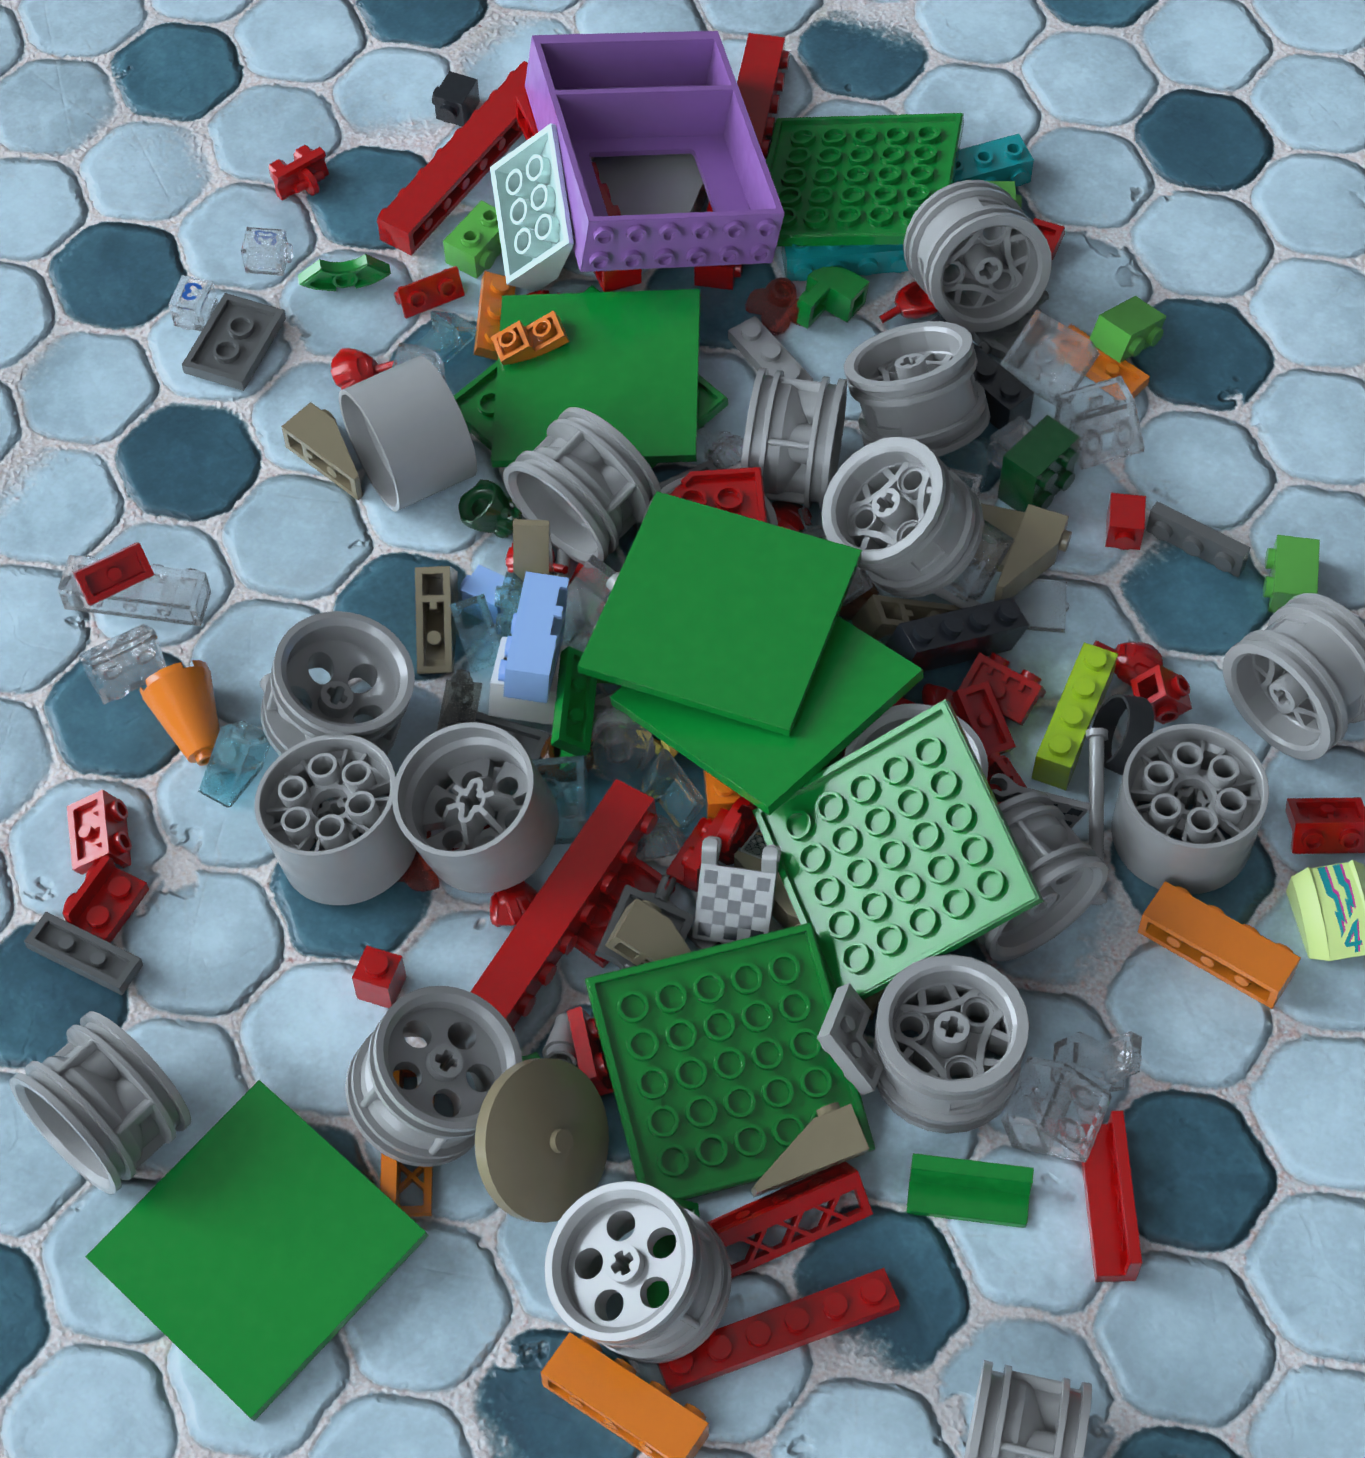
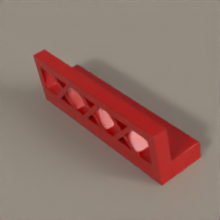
[1078,1110,1142,1282]
[706,1162,873,1278]

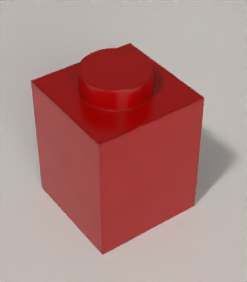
[1105,493,1146,550]
[352,945,407,1008]

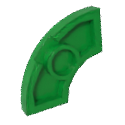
[298,254,391,291]

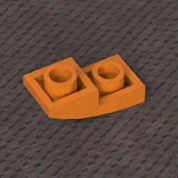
[491,310,570,365]

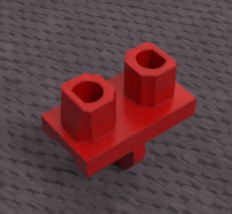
[268,145,329,200]

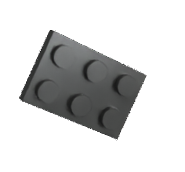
[182,293,286,391]

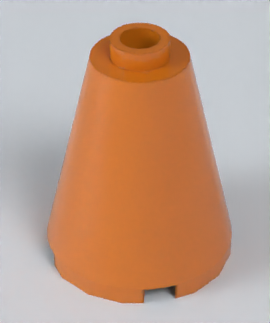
[139,660,223,766]

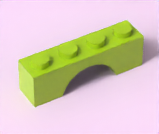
[1031,642,1118,791]

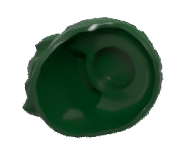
[458,479,522,538]

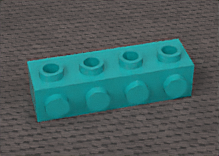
[954,133,1034,187]
[781,244,909,282]

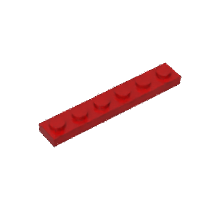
[657,1268,900,1394]

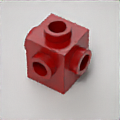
[1130,664,1192,724]

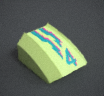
[1286,860,1365,961]

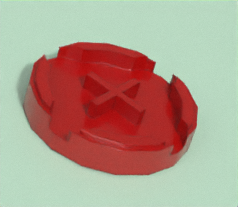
[717,796,758,865]

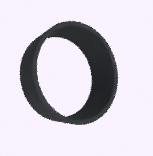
[1092,694,1154,775]

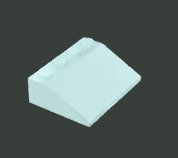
[490,123,574,291]

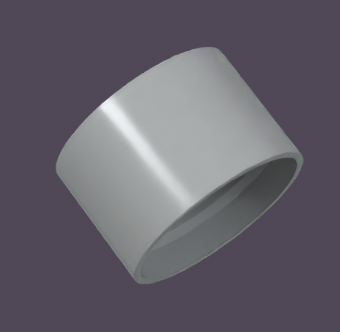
[339,356,477,512]
[392,722,559,893]
[1111,724,1269,894]
[255,734,417,905]

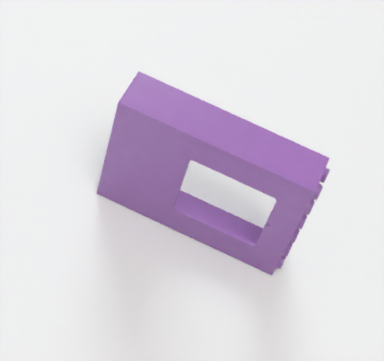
[525,31,784,272]

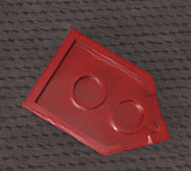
[668,467,767,523]

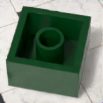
[997,415,1080,512]

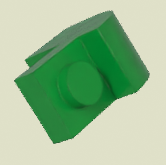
[797,266,870,329]

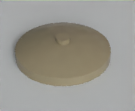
[475,1058,609,1223]

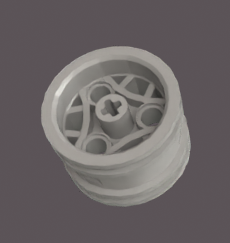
[903,180,1052,332]
[844,321,991,457]
[821,437,984,598]
[1223,593,1365,761]
[873,954,1029,1134]

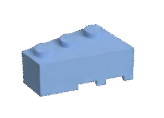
[498,571,569,703]

